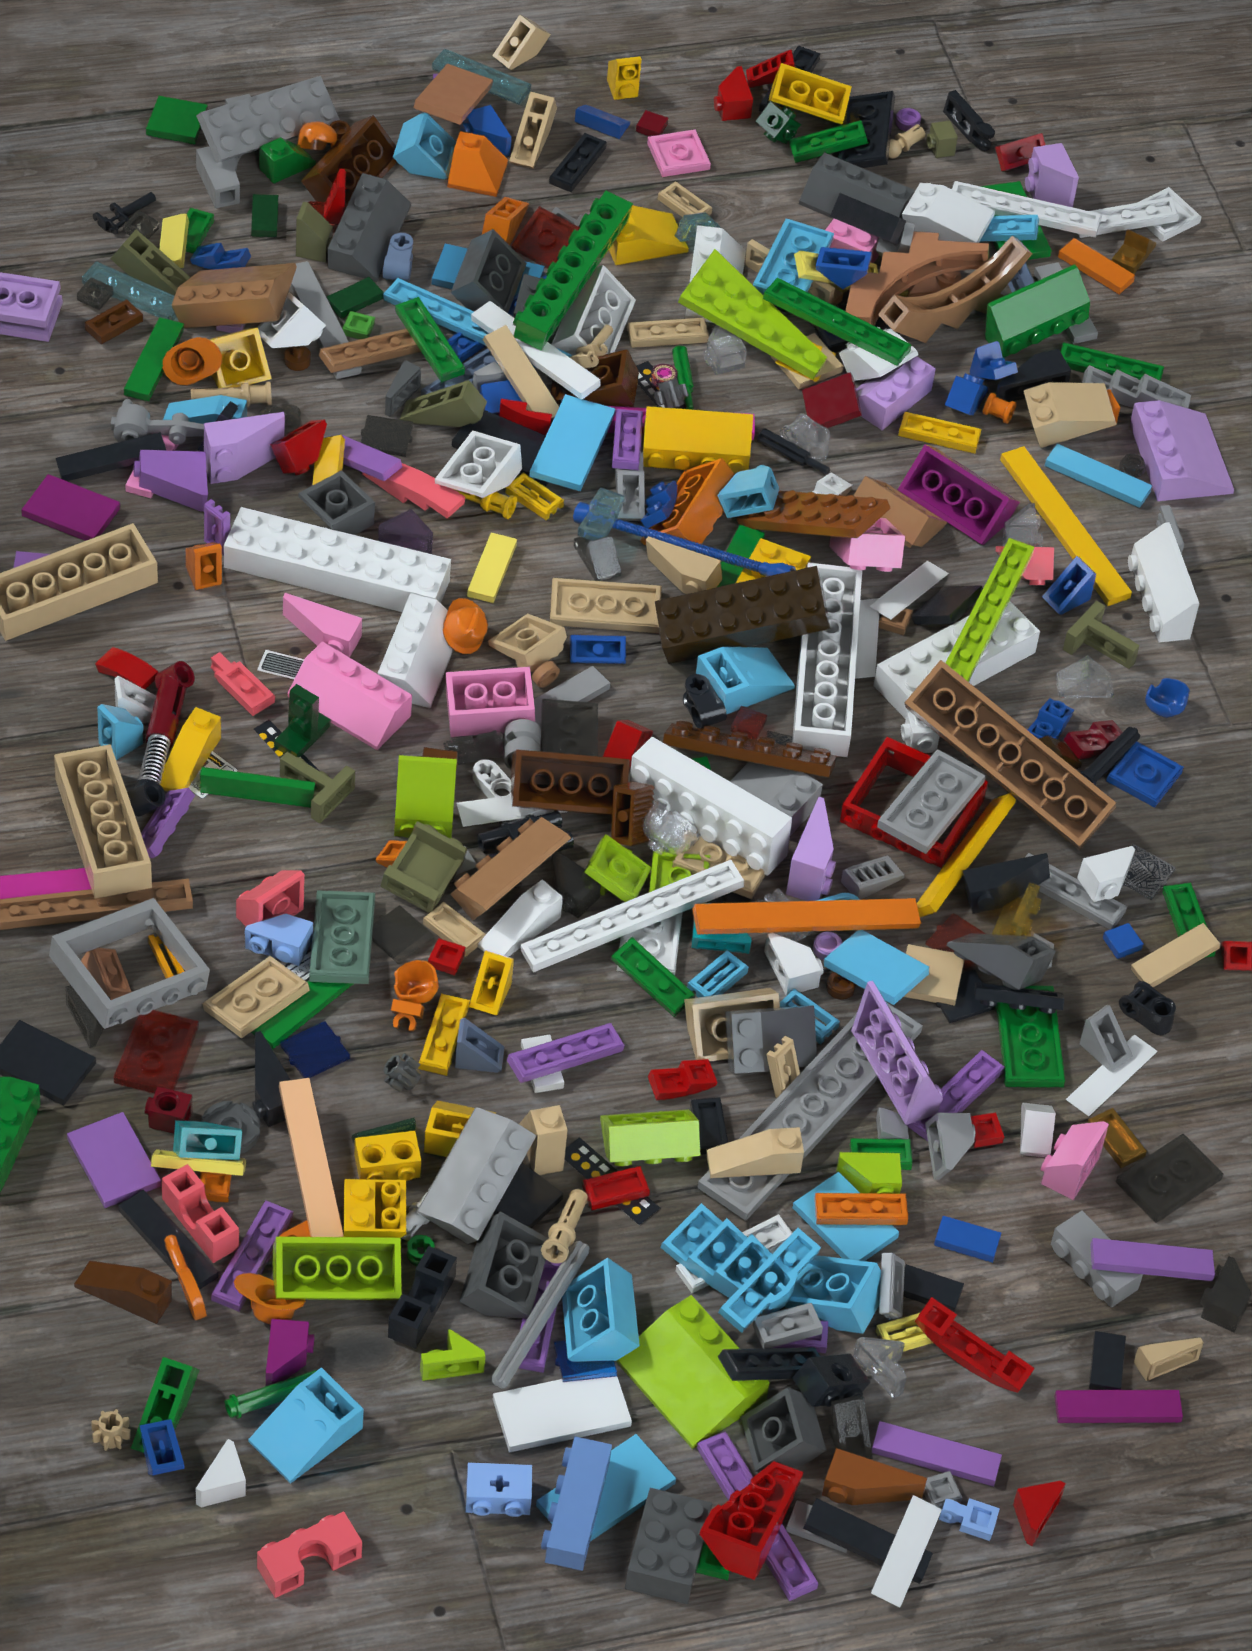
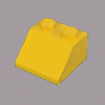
[209,327,272,388]

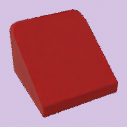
[1221,941,1252,971]

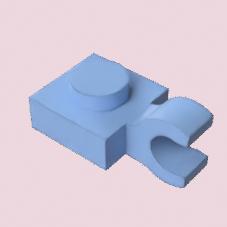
[939,1498,1000,1541]

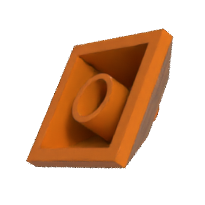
[447,131,508,197]

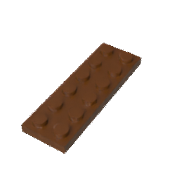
[663,721,837,777]

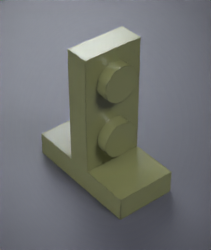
[1063,600,1140,669]
[280,752,355,823]

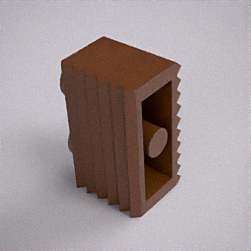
[611,782,655,846]

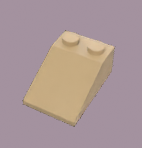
[1024,382,1117,448]

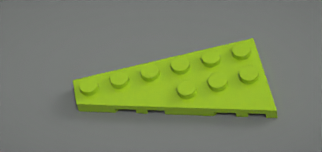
[678,249,827,380]

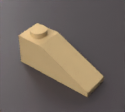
[509,92,557,169]
[646,536,722,594]
[707,1127,804,1178]

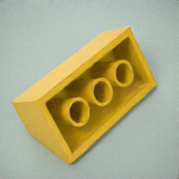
[642,406,753,474]

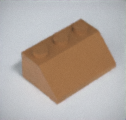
[854,476,947,548]

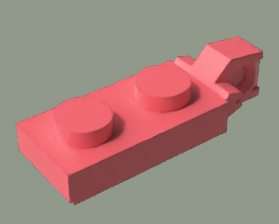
[211,652,275,716]

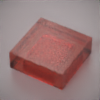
[731,706,767,740]

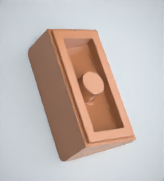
[81,948,132,1000]

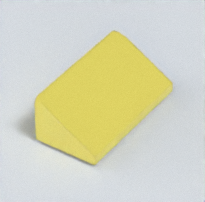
[159,214,189,268]

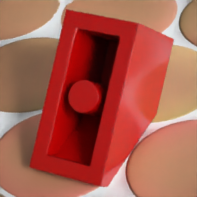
[714,66,753,121]
[270,419,327,475]

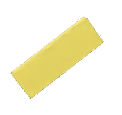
[467,532,517,603]
[151,1150,246,1176]

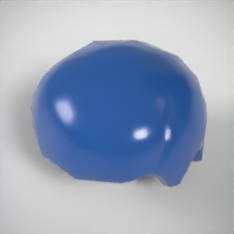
[1145,678,1190,718]

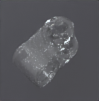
[780,414,830,461]

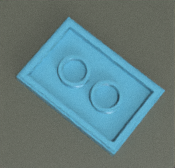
[824,930,929,1005]
[792,1172,899,1261]

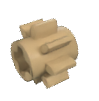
[91,1409,131,1451]

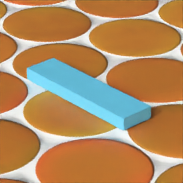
[1045,443,1153,508]

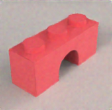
[162,1164,239,1263]
[257,1511,362,1598]

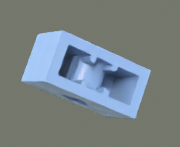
[466,1463,532,1517]

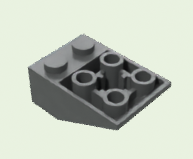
[946,933,1056,990]

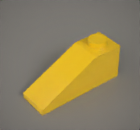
[160,707,221,792]

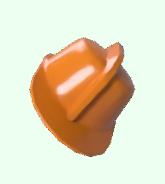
[163,337,222,385]
[443,598,488,654]
[234,1273,306,1325]

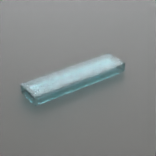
[432,49,531,105]
[82,261,177,321]

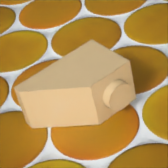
[492,15,551,70]

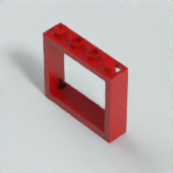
[840,737,988,868]

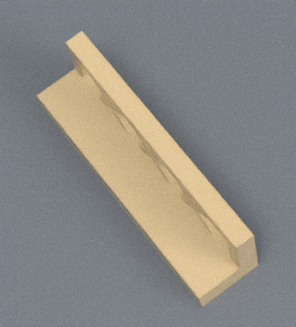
[745,239,843,305]

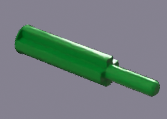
[672,346,694,410]

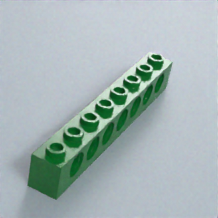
[513,190,633,350]

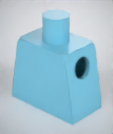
[717,465,779,518]

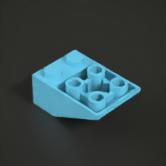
[696,647,795,714]
[248,1367,364,1484]

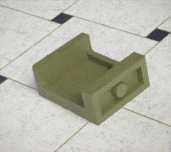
[380,822,467,913]

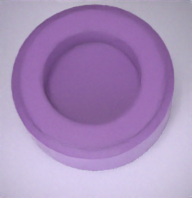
[896,108,921,131]

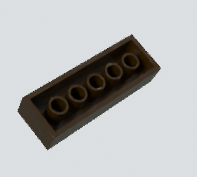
[655,566,831,664]

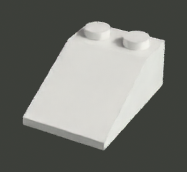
[902,183,995,243]
[435,431,522,498]

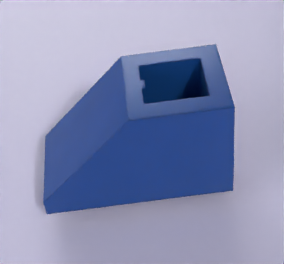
[945,373,989,416]

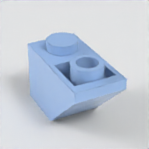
[245,914,313,966]

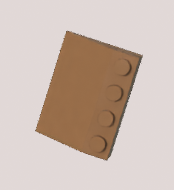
[171,263,297,328]

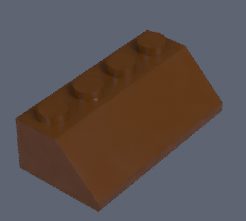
[301,115,397,210]
[511,749,630,815]

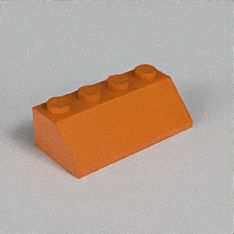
[640,458,735,545]

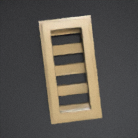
[1134,1338,1204,1381]

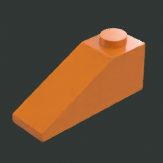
[482,197,529,245]

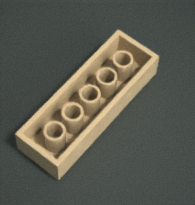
[0,523,158,641]
[54,744,152,899]

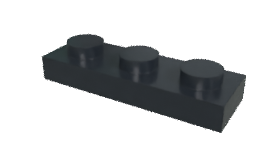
[974,982,1065,1013]

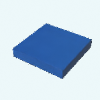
[1107,742,1184,808]

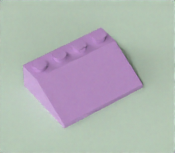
[1130,400,1234,501]
[851,980,943,1125]

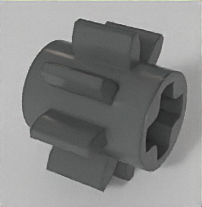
[654,378,689,408]
[384,1053,421,1092]

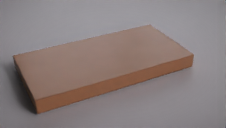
[414,63,493,125]

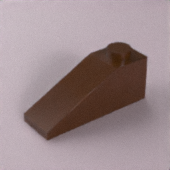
[74,1261,172,1324]

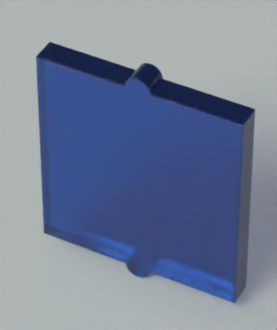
[280,1021,350,1078]
[554,1340,617,1382]

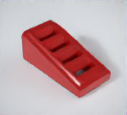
[746,50,796,88]
[324,169,346,224]

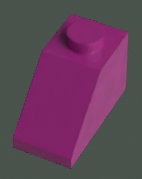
[265,1319,315,1387]

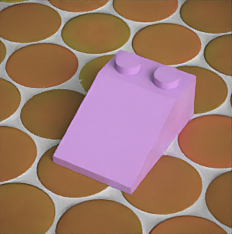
[204,412,285,484]
[786,797,836,901]

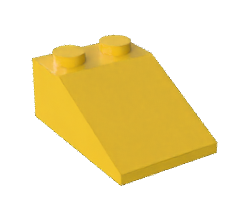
[609,205,689,265]

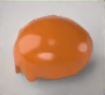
[297,121,337,150]
[394,960,439,1005]

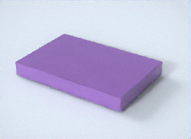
[67,1112,161,1208]

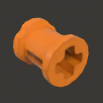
[983,392,1017,424]

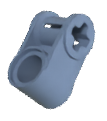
[383,233,413,282]

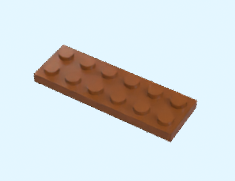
[737,490,891,538]

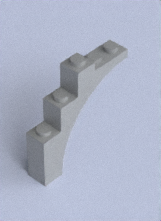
[196,94,251,209]

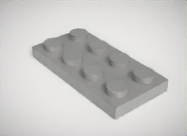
[877,749,986,854]

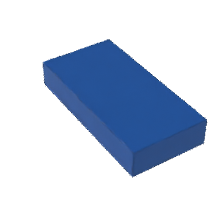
[934,1216,1001,1263]

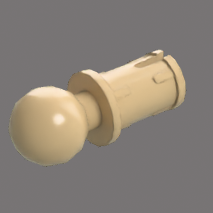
[888,124,926,159]

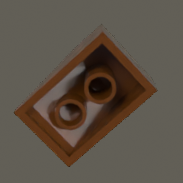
[551,349,639,407]

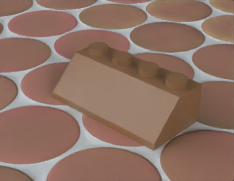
[451,817,571,920]

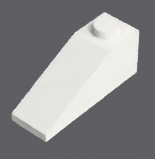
[478,879,563,957]

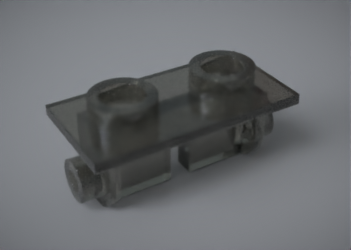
[443,730,505,765]

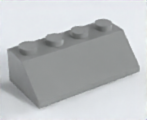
[417,1107,537,1244]

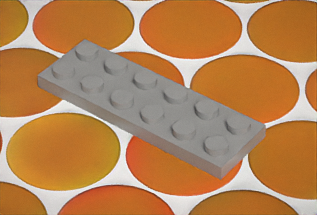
[196,76,340,163]

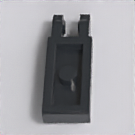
[943,90,995,151]

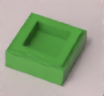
[342,311,375,339]

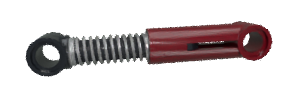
[127,661,195,817]

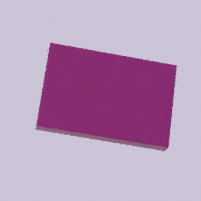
[21,474,120,541]

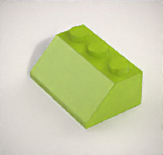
[600,1109,700,1166]

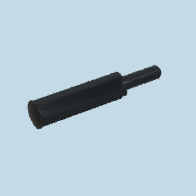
[757,428,830,474]

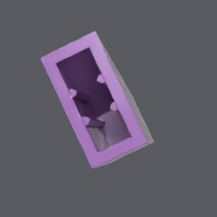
[133,450,208,511]

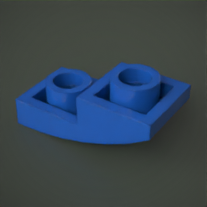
[641,480,677,528]
[1027,698,1074,739]

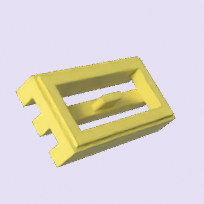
[876,1313,933,1356]

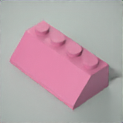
[288,641,412,750]

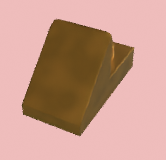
[1112,229,1156,274]

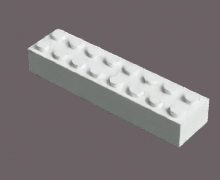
[224,507,451,612]
[792,563,862,757]

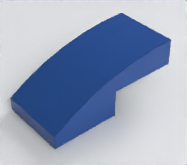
[190,243,251,270]

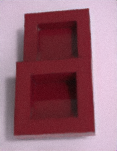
[1064,720,1122,759]

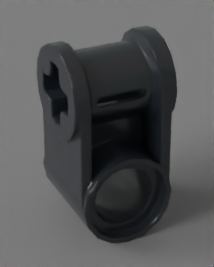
[682,674,727,729]
[1119,981,1176,1035]

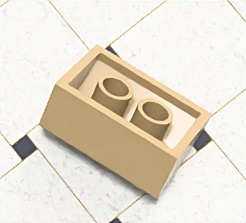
[684,988,780,1061]

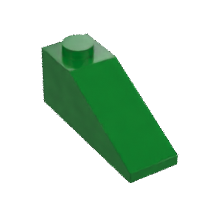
[131,1357,200,1453]

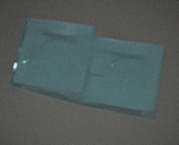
[577,487,625,544]

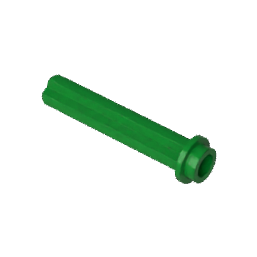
[224,1370,317,1419]

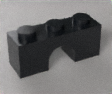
[388,1246,457,1349]

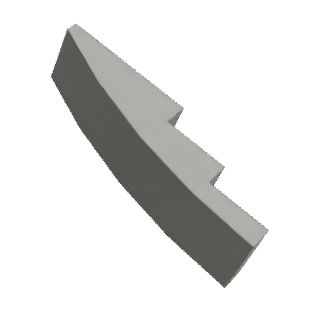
[1082,365,1191,408]
[615,433,645,521]

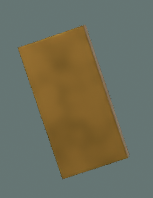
[1088,1108,1147,1168]

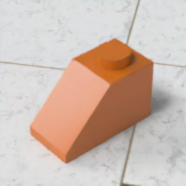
[186,542,222,590]

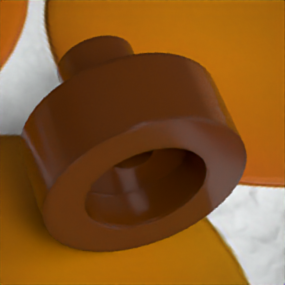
[284,346,311,371]

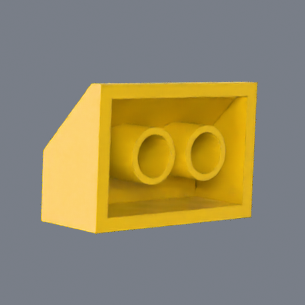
[769,63,852,124]

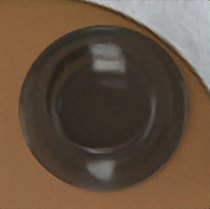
[1119,453,1146,478]

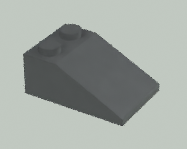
[725,1005,817,1074]

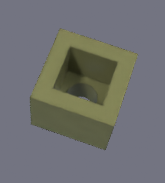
[926,120,958,158]

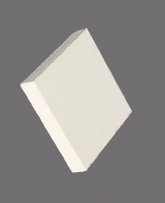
[1137,187,1201,242]

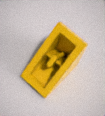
[469,950,514,1016]

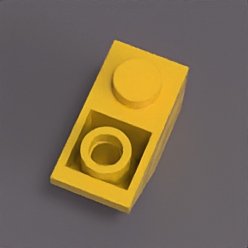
[607,56,642,100]

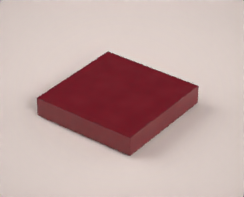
[802,372,862,434]

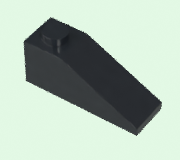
[996,349,1071,402]
[963,853,1050,914]
[252,1031,291,1127]

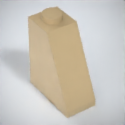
[519,1105,567,1175]

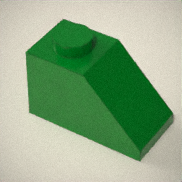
[259,137,316,184]

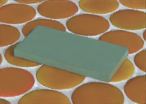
[309,890,375,984]

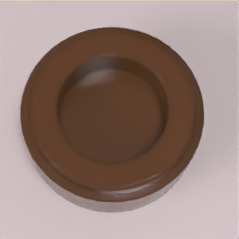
[826,972,856,1000]

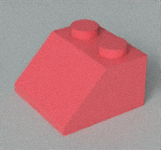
[236,870,304,926]

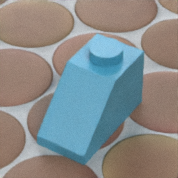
[97,704,144,760]

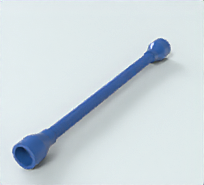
[573,502,796,577]

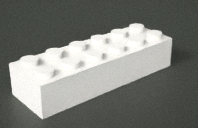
[873,601,1040,719]
[630,737,792,876]

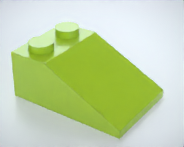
[394,755,457,838]

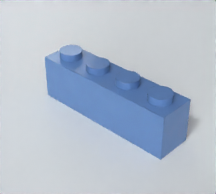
[541,1437,612,1571]

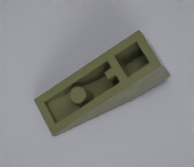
[110,229,191,297]
[400,380,487,427]

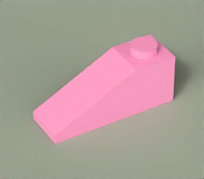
[283,593,362,658]

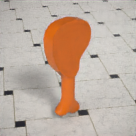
[164,1234,207,1321]

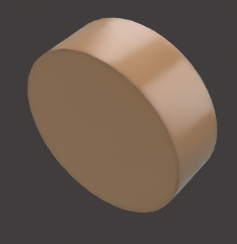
[532,661,560,688]

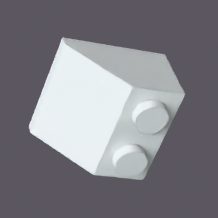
[258,292,326,348]
[839,327,918,381]

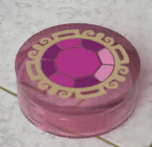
[651,364,678,388]

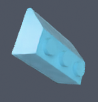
[562,1258,640,1362]

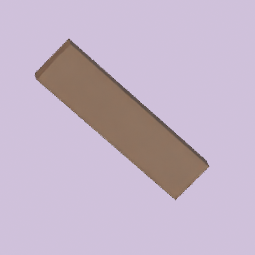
[319,329,421,373]

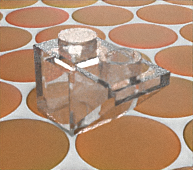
[1001,503,1043,547]

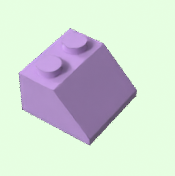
[1025,143,1079,208]

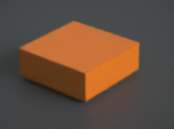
[200,1172,232,1203]

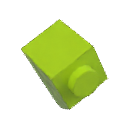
[836,1152,902,1194]

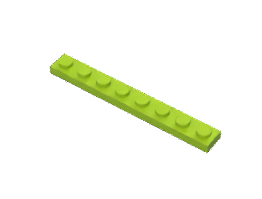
[946,538,1035,682]

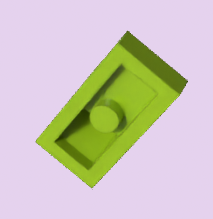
[420,1329,486,1381]

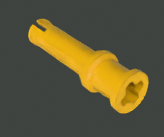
[454,489,517,519]

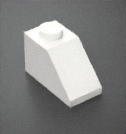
[1077,846,1135,902]
[764,933,823,996]

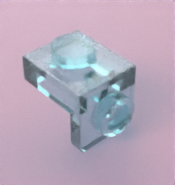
[675,212,720,242]

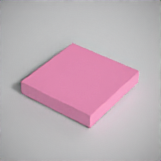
[647,129,711,177]

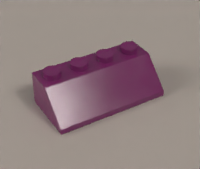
[897,444,1020,545]

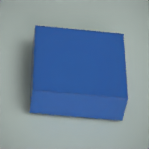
[1103,923,1143,959]

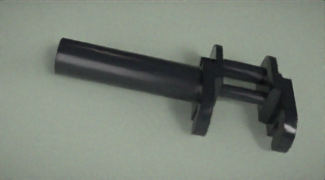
[93,192,156,235]

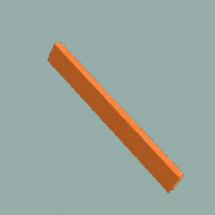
[692,898,921,935]

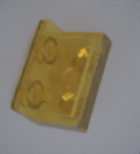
[992,883,1042,936]

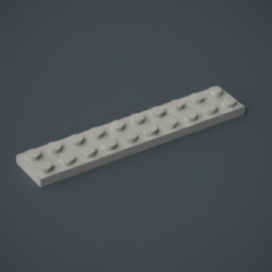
[698,1003,923,1221]

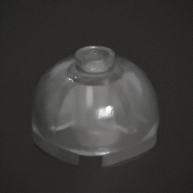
[643,801,701,855]

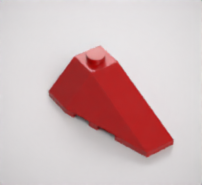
[699,1461,804,1580]

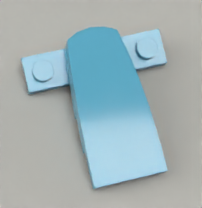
[660,1203,821,1333]

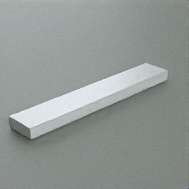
[952,181,1102,238]
[471,301,600,400]

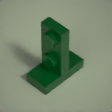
[274,684,331,757]

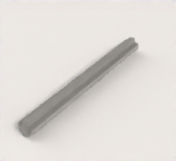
[492,1241,589,1389]

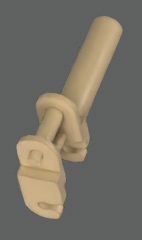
[570,325,613,368]

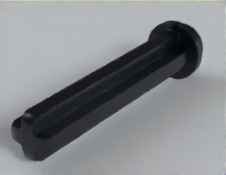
[1079,727,1141,786]

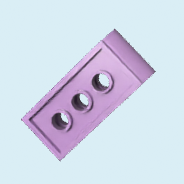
[0,272,63,342]

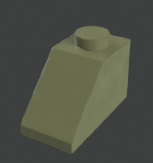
[296,202,333,263]

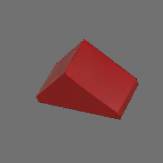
[603,720,653,768]
[1013,1481,1066,1546]

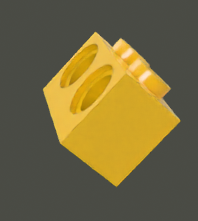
[354,1131,421,1181]

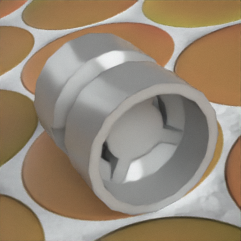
[505,719,541,770]

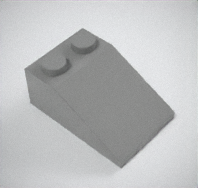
[730,762,823,836]

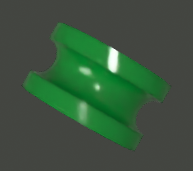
[407,1235,435,1266]

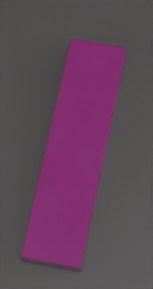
[1054,1390,1183,1423]

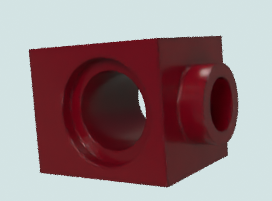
[144,1086,193,1134]

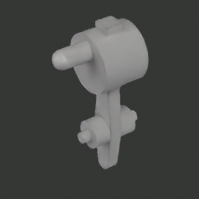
[111,399,204,444]

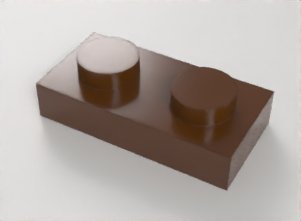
[85,299,143,345]

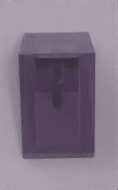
[378,509,433,554]

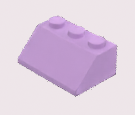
[856,356,935,430]

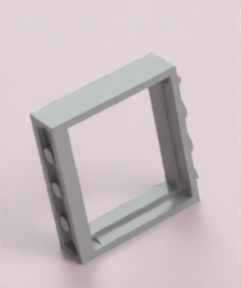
[49,898,210,1029]

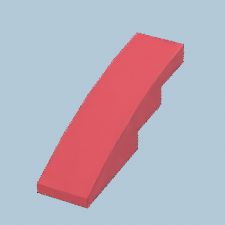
[362,463,465,519]

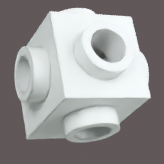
[901,712,940,753]

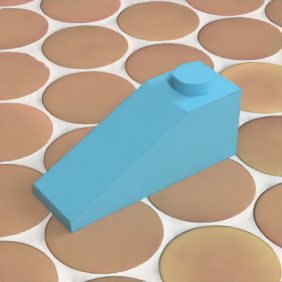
[163,395,247,424]

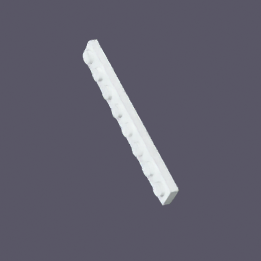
[521,860,744,972]

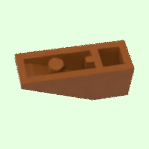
[822,1448,927,1505]

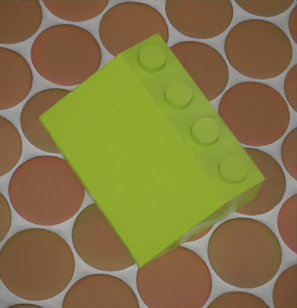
[616,1295,770,1449]

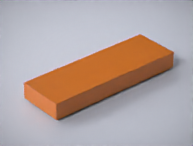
[1058,238,1135,294]
[814,1193,908,1225]

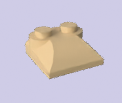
[488,614,567,672]

